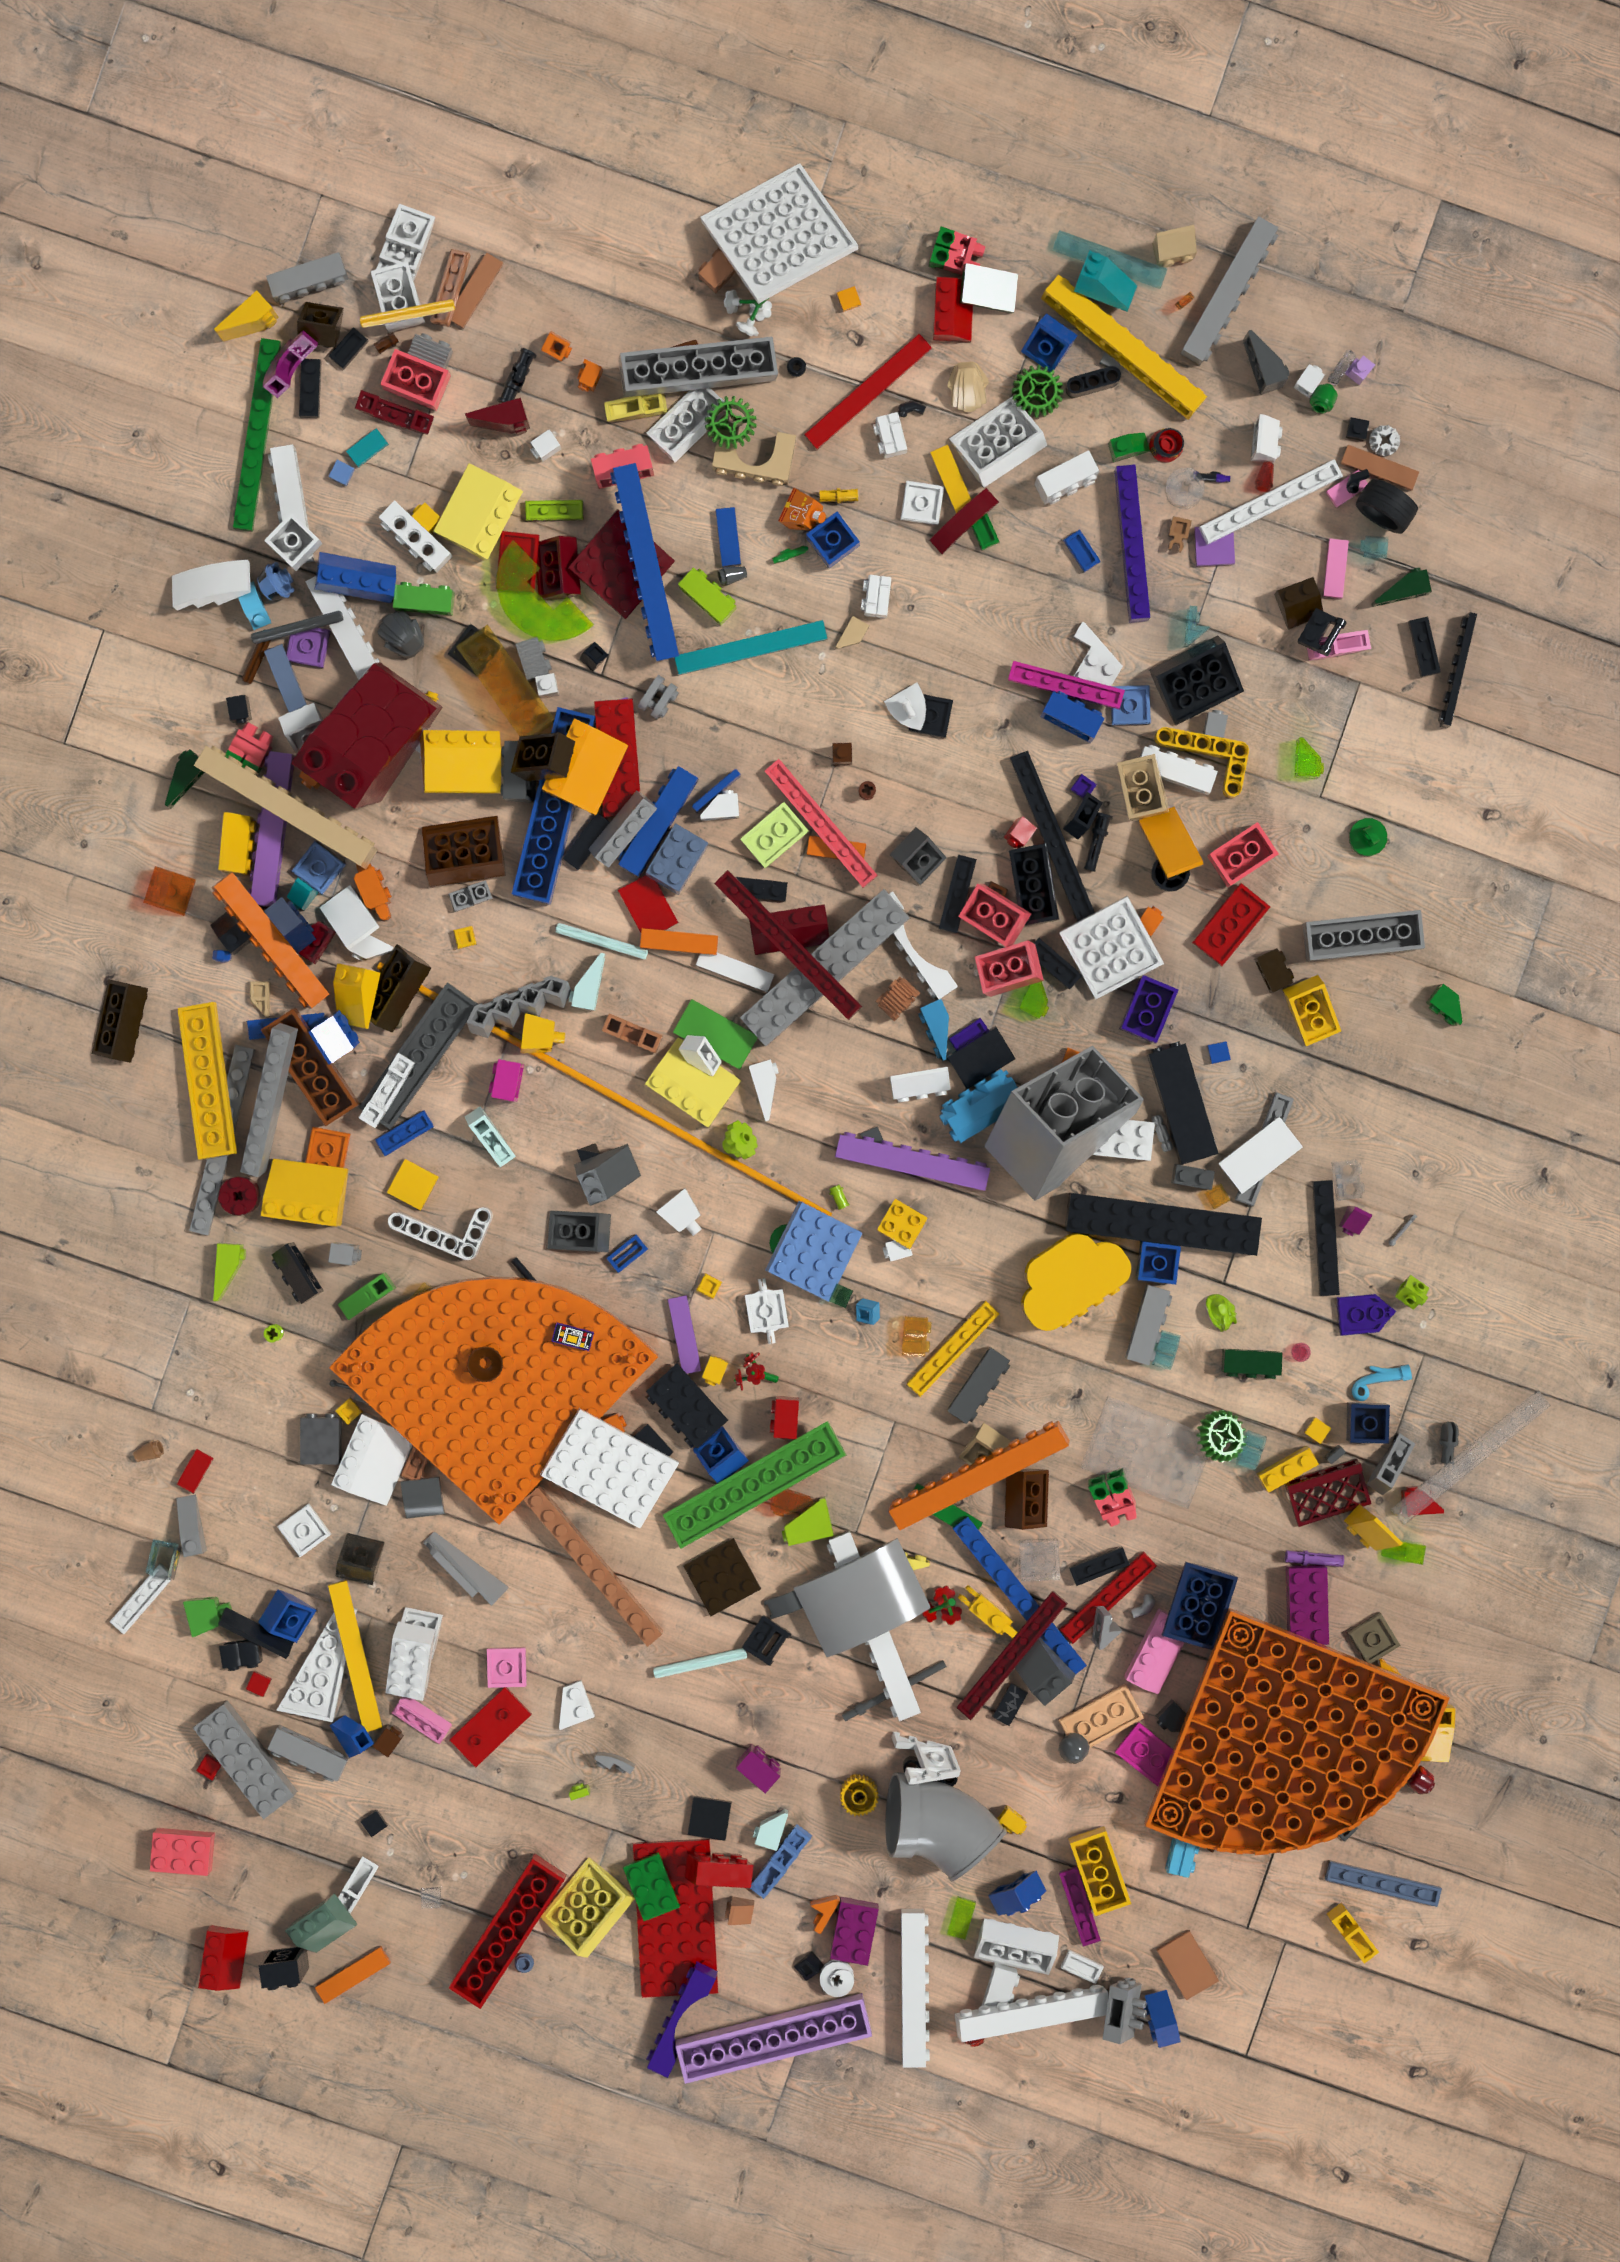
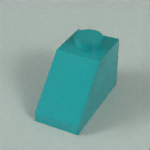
[287,878,319,910]

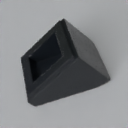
[580,642,609,672]
[794,1951,824,1981]

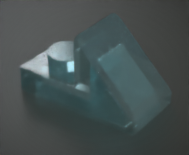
[1184,606,1211,647]

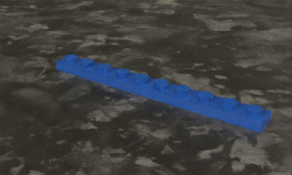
[952,1516,1087,1675]

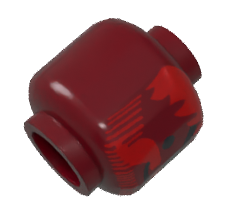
[1406,1766,1435,1795]

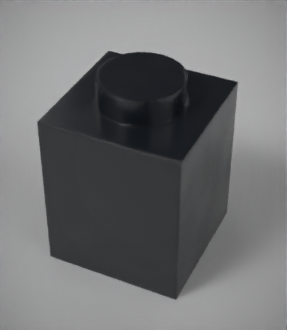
[226,695,252,725]

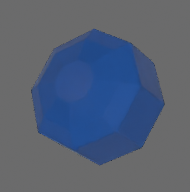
[212,950,232,963]

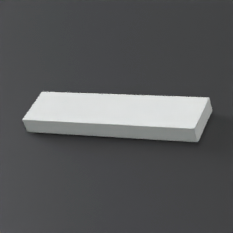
[696,953,774,993]
[110,1563,172,1634]

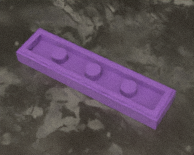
[668,1295,702,1374]

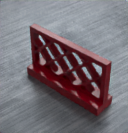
[1285,1458,1372,1527]

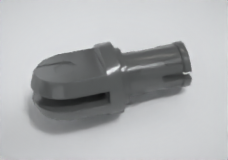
[1439,1422,1459,1464]

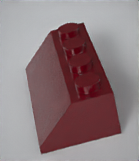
[749,904,830,955]

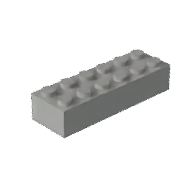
[1302,910,1425,962]
[193,1700,298,1820]

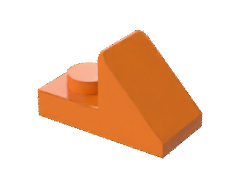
[810,1895,840,1934]

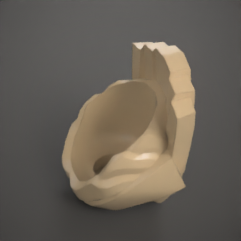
[947,362,989,412]

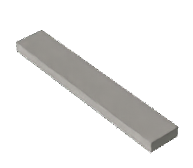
[1235,1092,1294,1207]

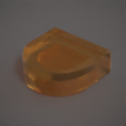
[1175,291,1195,310]

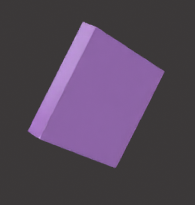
[1194,527,1235,567]
[286,628,331,668]

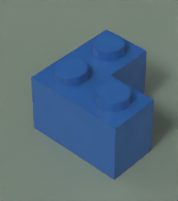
[988,1871,1047,1916]
[1144,1990,1181,2048]

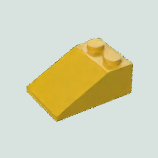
[214,290,279,342]
[333,963,380,1029]
[1283,975,1341,1046]
[1344,1504,1403,1551]

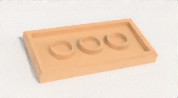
[1058,1683,1144,1748]

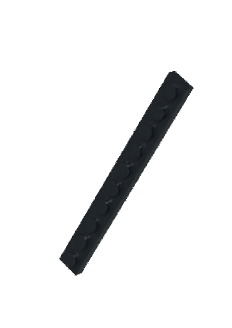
[1010,750,1095,922]

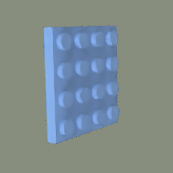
[765,1201,862,1302]

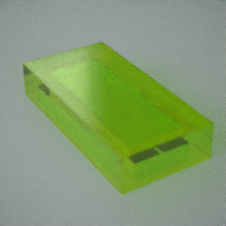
[947,1896,976,1940]

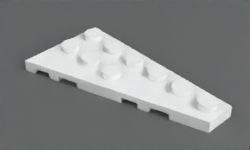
[276,1608,358,1722]

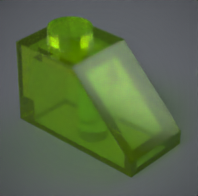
[1294,737,1324,779]
[1018,981,1049,1019]
[1381,1539,1426,1565]

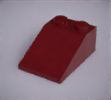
[465,398,530,435]

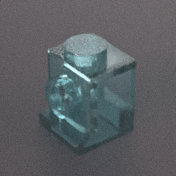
[1360,536,1389,558]

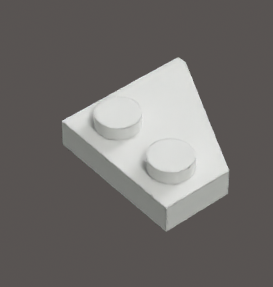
[559,1680,595,1730]

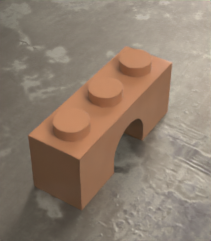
[602,1013,663,1054]

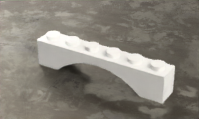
[890,892,958,1000]

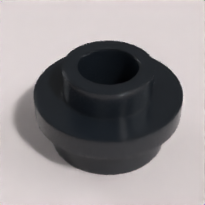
[787,357,806,377]

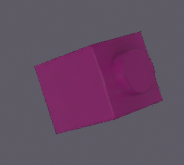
[1339,1206,1372,1237]

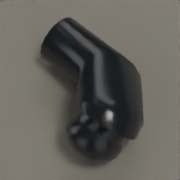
[1346,469,1370,494]

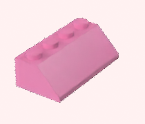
[1124,1608,1185,1694]

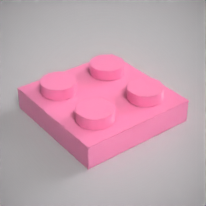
[487,1647,527,1688]

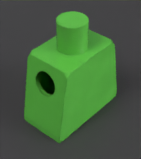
[183,1596,232,1637]

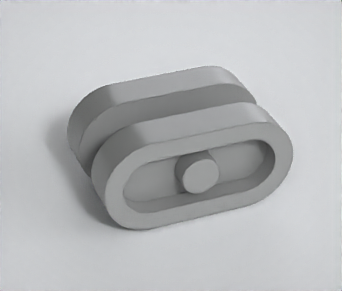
[638,675,679,719]

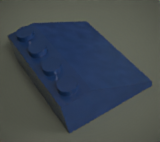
[1162,1561,1238,1650]

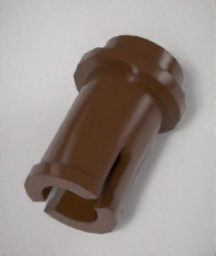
[374,332,399,354]

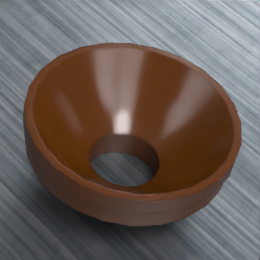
[467,1346,503,1382]

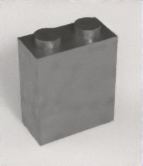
[300,1413,342,1465]

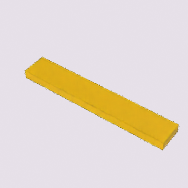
[906,1300,999,1397]

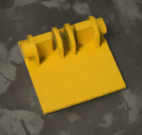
[877,1199,928,1250]

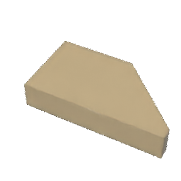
[835,616,870,649]
[250,981,270,1017]

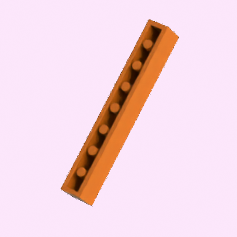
[211,872,329,1009]

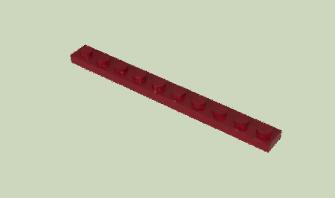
[714,870,863,1020]

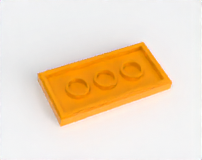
[1139,807,1203,879]

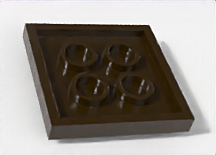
[683,1538,761,1617]

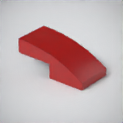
[177,1449,214,1494]

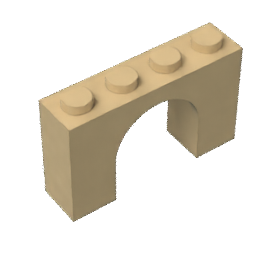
[712,422,796,486]

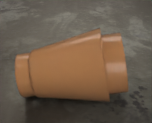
[133,1440,164,1462]

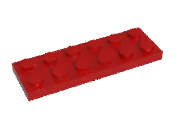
[594,698,641,817]

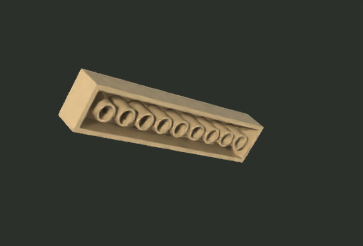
[194,746,377,869]

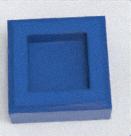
[1207,1041,1231,1064]

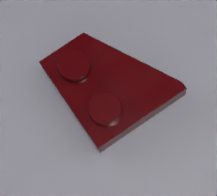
[288,921,336,964]

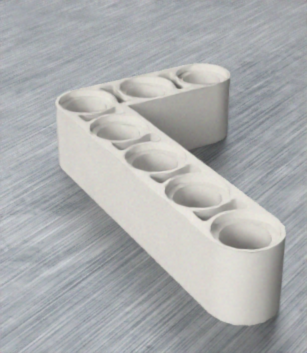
[388,1207,493,1260]

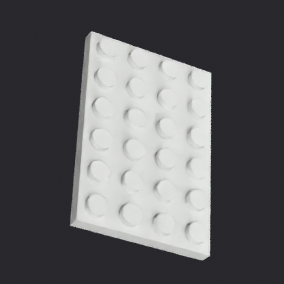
[540,1408,679,1528]

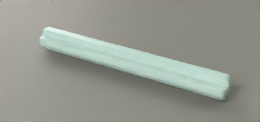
[556,923,648,959]
[653,1648,747,1678]

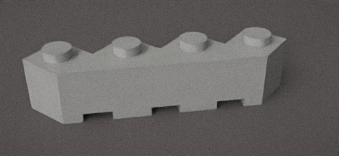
[467,976,571,1038]

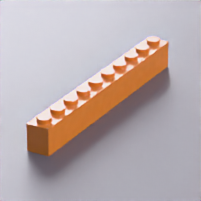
[889,1421,1070,1530]

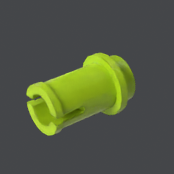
[829,1184,850,1210]

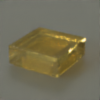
[1204,1183,1230,1210]

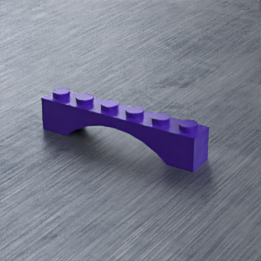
[646,1962,718,2078]

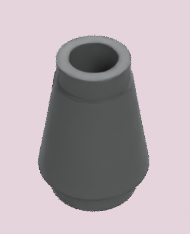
[718,566,747,586]

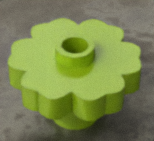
[722,1120,758,1160]

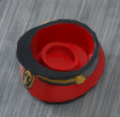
[1149,428,1184,462]

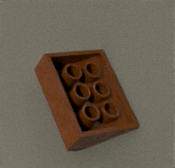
[422,816,506,887]

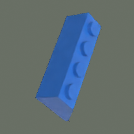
[314,552,396,603]

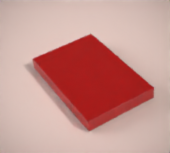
[496,531,540,593]
[618,875,679,933]

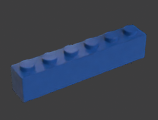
[618,766,699,878]

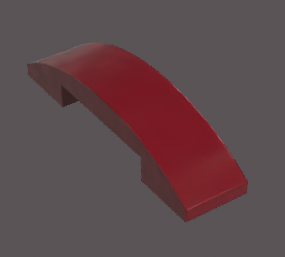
[355,390,434,435]
[929,488,999,555]

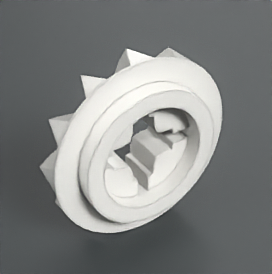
[1369,425,1400,456]

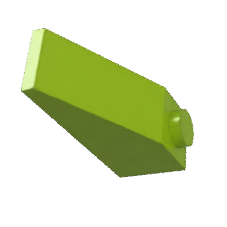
[213,1243,246,1301]

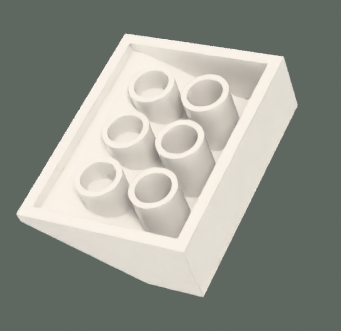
[949,396,1047,488]
[331,1412,413,1506]

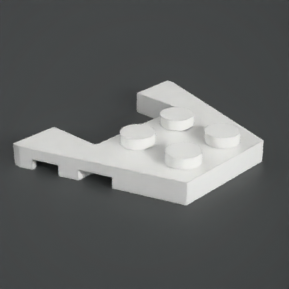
[1073,622,1123,686]
[891,1731,961,1785]

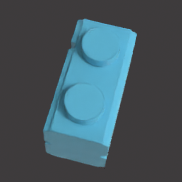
[1165,1837,1200,1878]

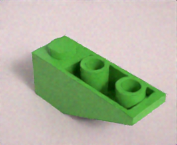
[338,1272,396,1320]

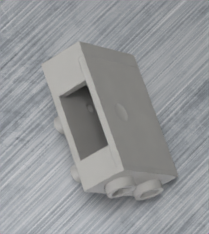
[1103,1978,1147,2044]

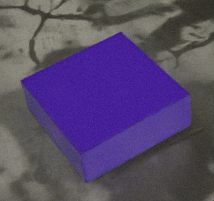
[1070,774,1097,798]

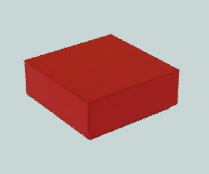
[246,1671,272,1697]
[196,1753,222,1781]

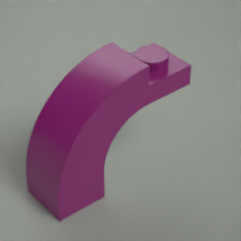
[263,331,318,399]

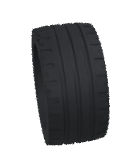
[1356,479,1418,534]

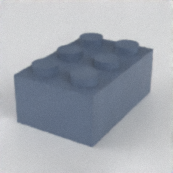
[646,823,708,895]

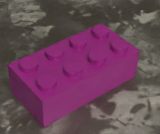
[1286,1565,1329,1645]

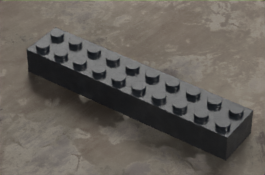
[1064,1193,1262,1256]

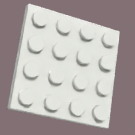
[1059,895,1164,999]

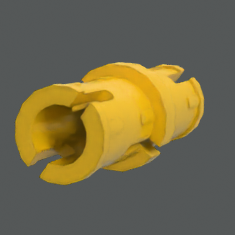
[819,488,858,504]

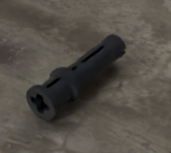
[1083,812,1113,872]

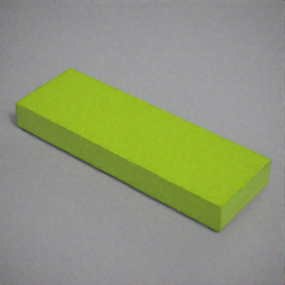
[525,500,584,521]

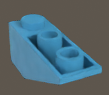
[918,999,949,1061]

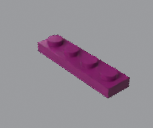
[1059,1866,1101,1947]

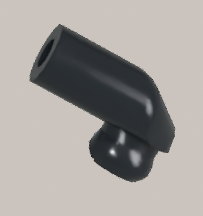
[898,400,926,418]

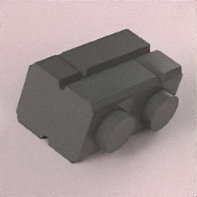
[1171,1164,1215,1190]

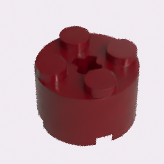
[218,1177,261,1215]

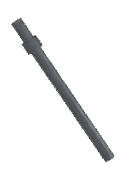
[842,1660,947,1722]

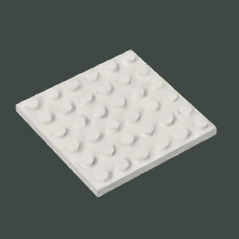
[701,163,858,304]

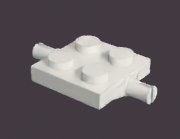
[745,1278,789,1344]

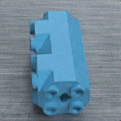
[939,1069,1018,1143]

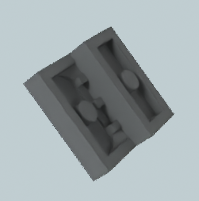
[400,1477,445,1519]

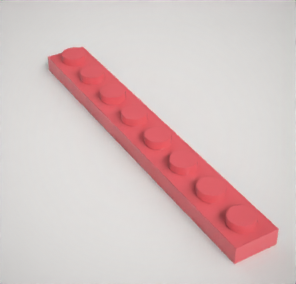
[765,759,878,888]

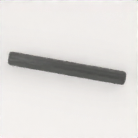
[251,611,343,644]

